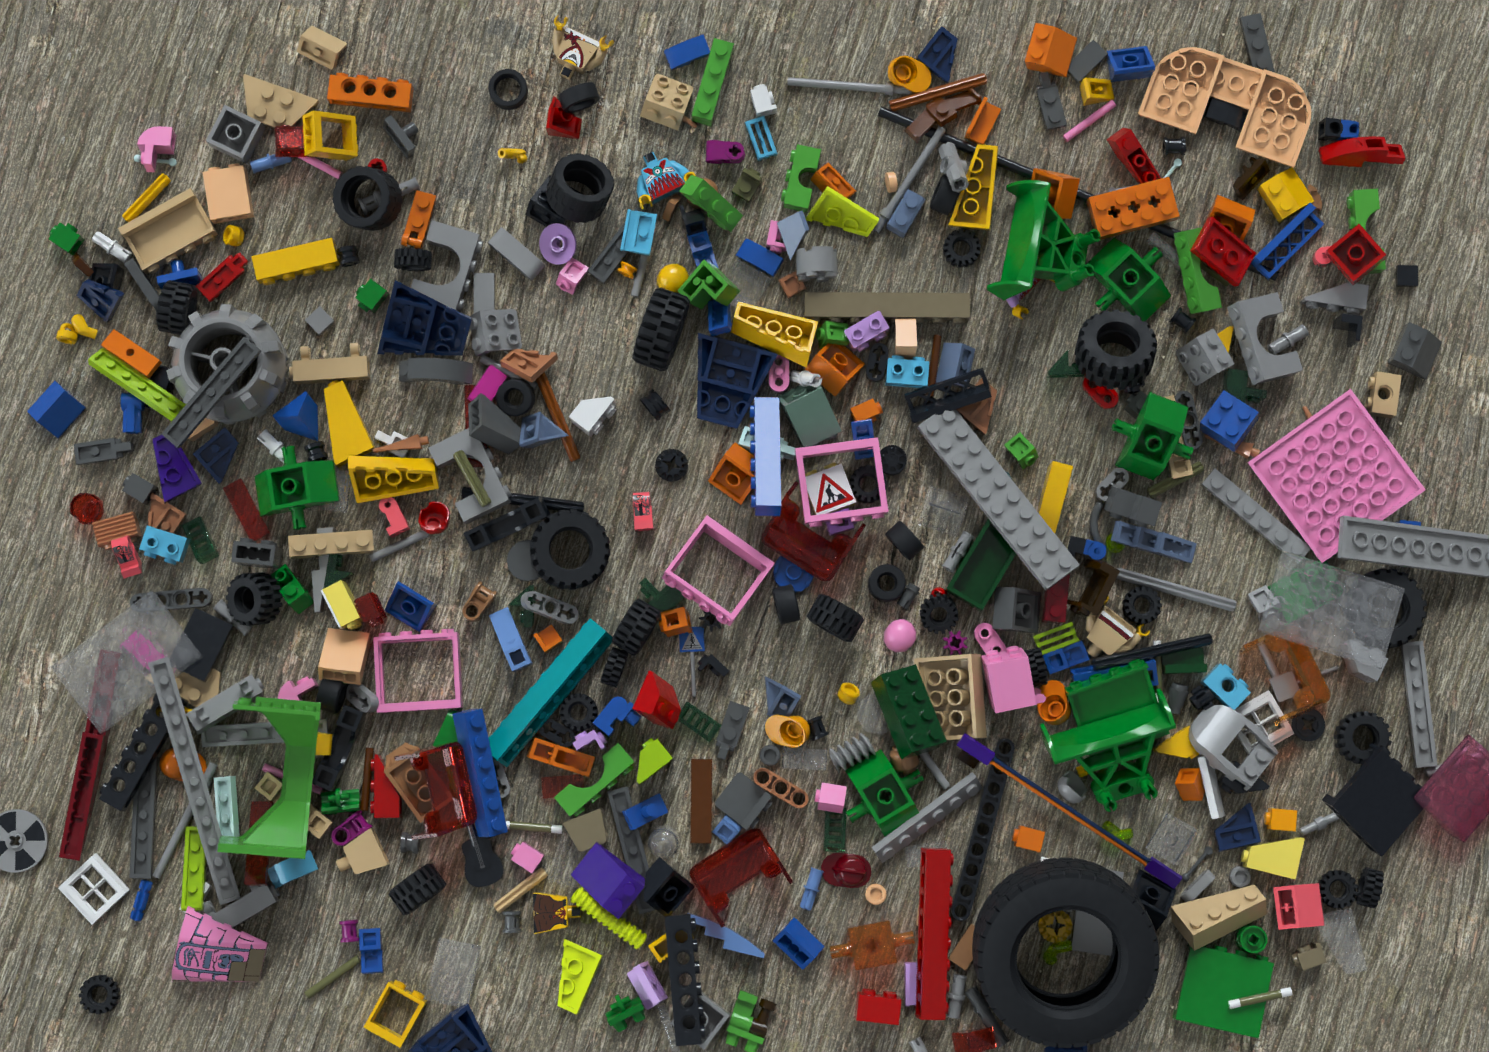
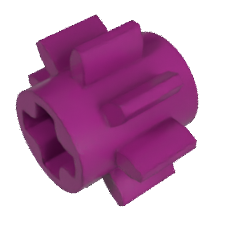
[942,631,968,656]

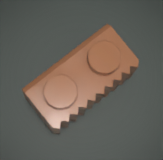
[92,511,142,550]

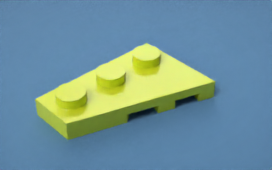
[805,186,879,237]
[558,939,603,1015]

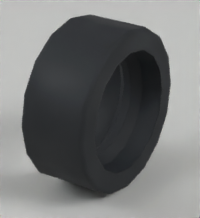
[488,69,528,110]
[558,82,600,113]

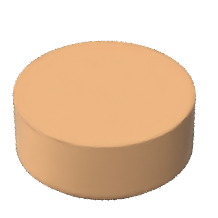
[885,172,898,193]
[865,884,886,905]

